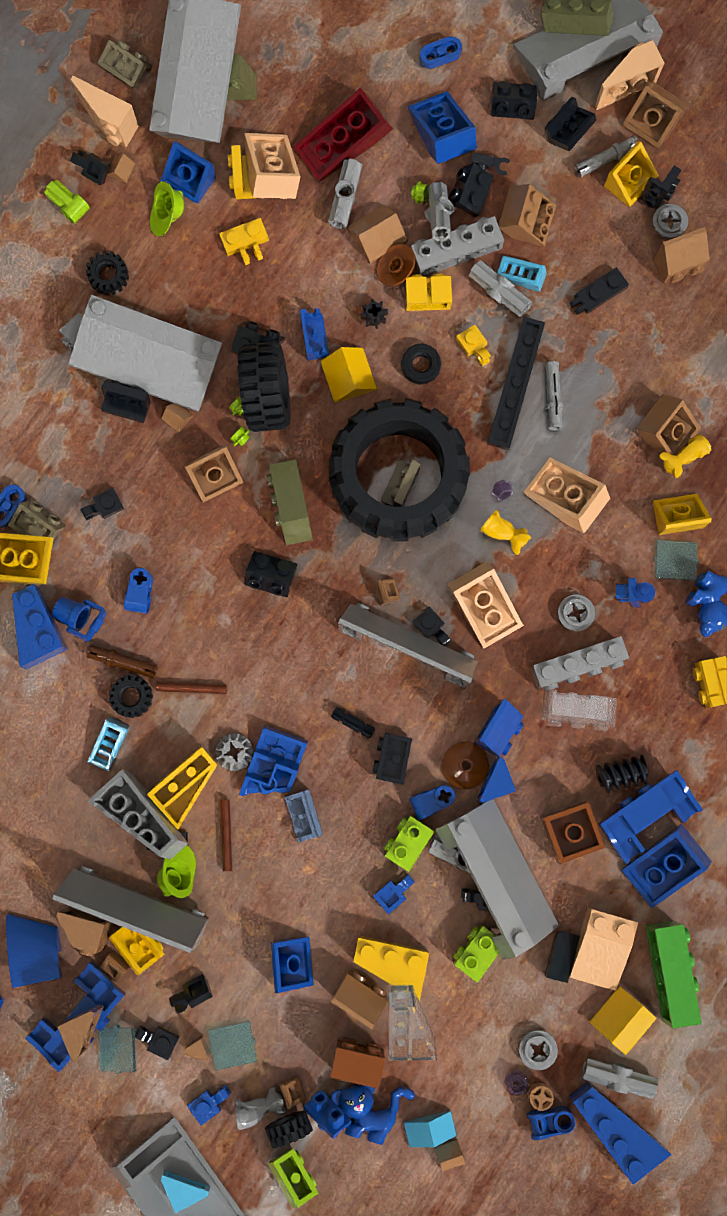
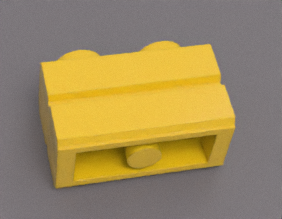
[693,656,727,709]

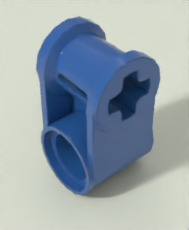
[124,568,153,614]
[409,785,455,820]
[526,1106,576,1140]

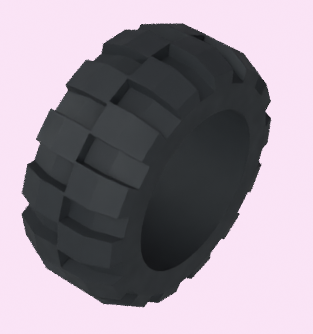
[329,398,470,542]

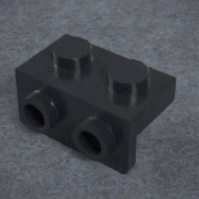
[491,81,537,119]
[545,97,597,151]
[449,163,494,217]
[640,165,681,210]
[231,321,285,353]
[101,381,151,423]
[244,551,298,597]
[372,732,412,785]

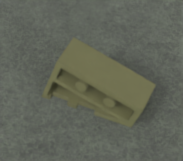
[541,0,614,36]
[227,54,257,100]
[267,459,313,545]

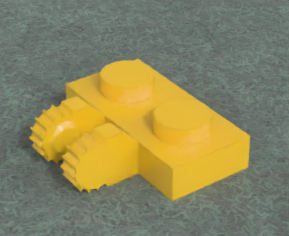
[219,218,269,266]

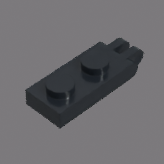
[569,267,629,315]

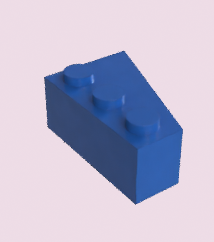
[12,584,68,670]

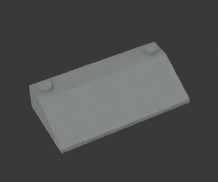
[149,0,241,143]
[513,0,663,101]
[68,295,222,412]
[338,603,478,689]
[436,799,559,960]
[52,865,209,953]
[110,1117,245,1216]

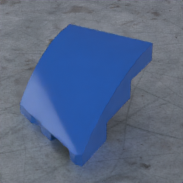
[239,725,308,796]
[6,914,62,988]

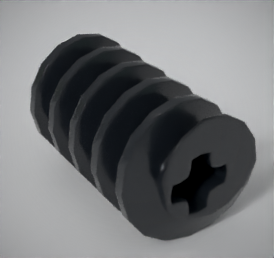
[596,755,648,793]

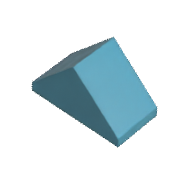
[404,1110,456,1147]
[161,1170,210,1213]

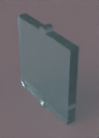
[654,540,699,581]
[208,1021,257,1070]
[99,1025,136,1074]

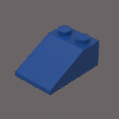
[408,91,477,164]
[474,699,524,758]
[622,824,712,908]

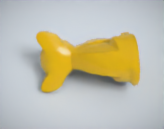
[659,434,711,478]
[480,509,531,555]

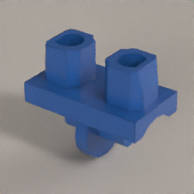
[616,578,656,607]
[304,1090,351,1139]

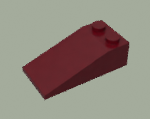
[294,87,393,182]

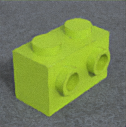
[383,816,434,872]
[453,924,499,983]
[267,1148,319,1208]

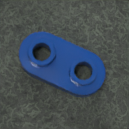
[420,36,462,69]
[0,485,26,528]

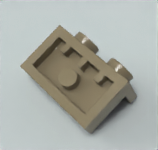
[97,39,152,88]
[381,460,421,507]
[8,500,66,541]

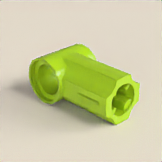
[44,180,90,224]

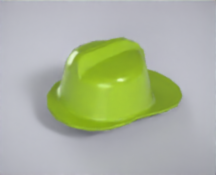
[150,181,184,236]
[157,845,196,898]

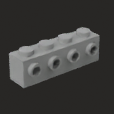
[411,216,504,277]
[530,636,629,692]

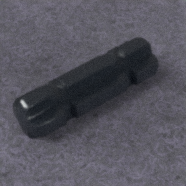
[331,707,375,738]

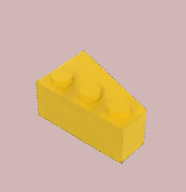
[147,745,217,830]
[353,935,429,1002]

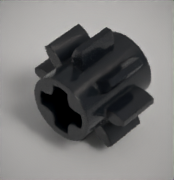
[360,299,388,329]

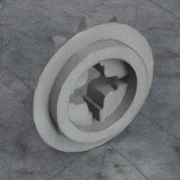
[652,204,688,239]
[558,595,595,631]
[216,734,253,771]
[519,1030,558,1070]

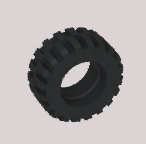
[238,341,291,432]

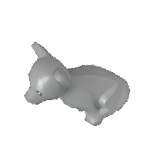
[236,1087,286,1130]

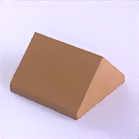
[347,205,408,264]
[184,445,244,503]
[58,1004,104,1062]

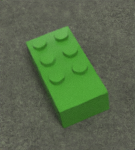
[645,921,702,1029]

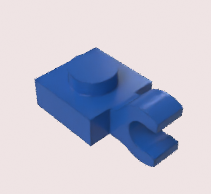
[373,874,415,915]
[187,1085,231,1126]

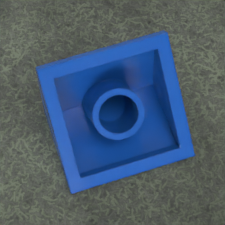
[161,141,216,204]
[476,757,516,803]
[271,937,314,993]

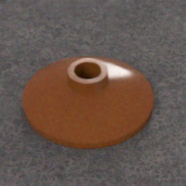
[377,244,415,286]
[442,742,489,789]

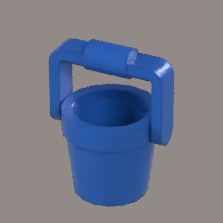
[52,597,106,641]

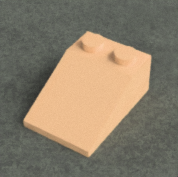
[594,40,664,110]
[71,76,139,148]
[244,133,300,199]
[524,457,610,533]
[447,562,523,648]
[569,907,638,991]

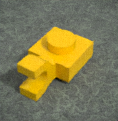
[456,325,491,367]

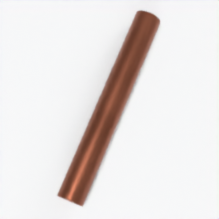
[156,682,227,694]
[220,800,232,871]

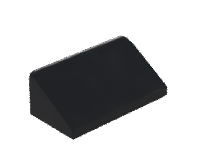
[544,929,580,983]

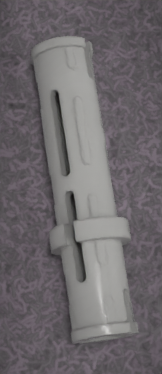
[574,135,637,178]
[545,361,564,431]

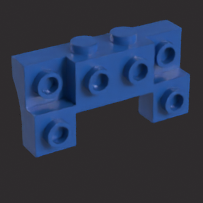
[598,770,703,864]
[25,961,126,1072]

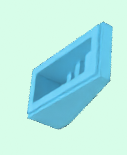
[497,256,547,292]
[87,717,130,771]

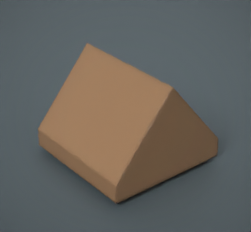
[107,153,136,184]
[161,403,193,433]
[374,578,400,606]
[100,950,130,982]
[183,1035,210,1061]
[278,1076,306,1109]
[435,1139,465,1171]

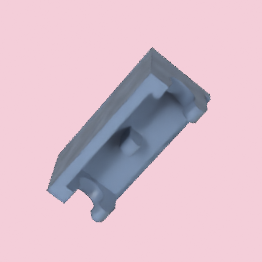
[285,790,323,843]

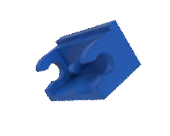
[300,308,329,361]

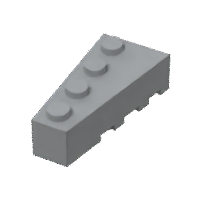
[87,769,188,859]

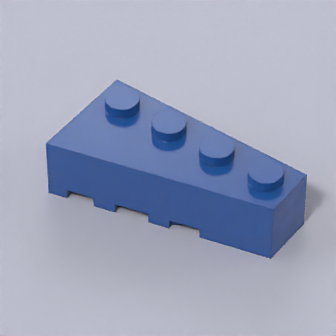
[569,1082,672,1185]

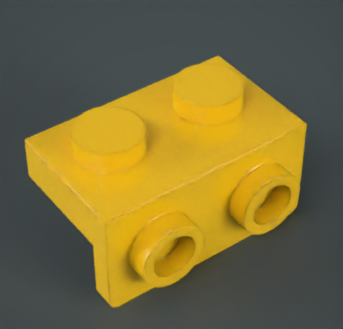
[228,145,257,199]
[109,927,164,976]

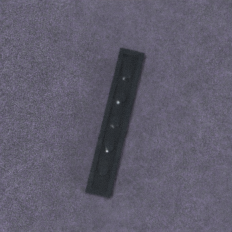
[487,317,545,450]

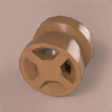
[527,1082,554,1111]

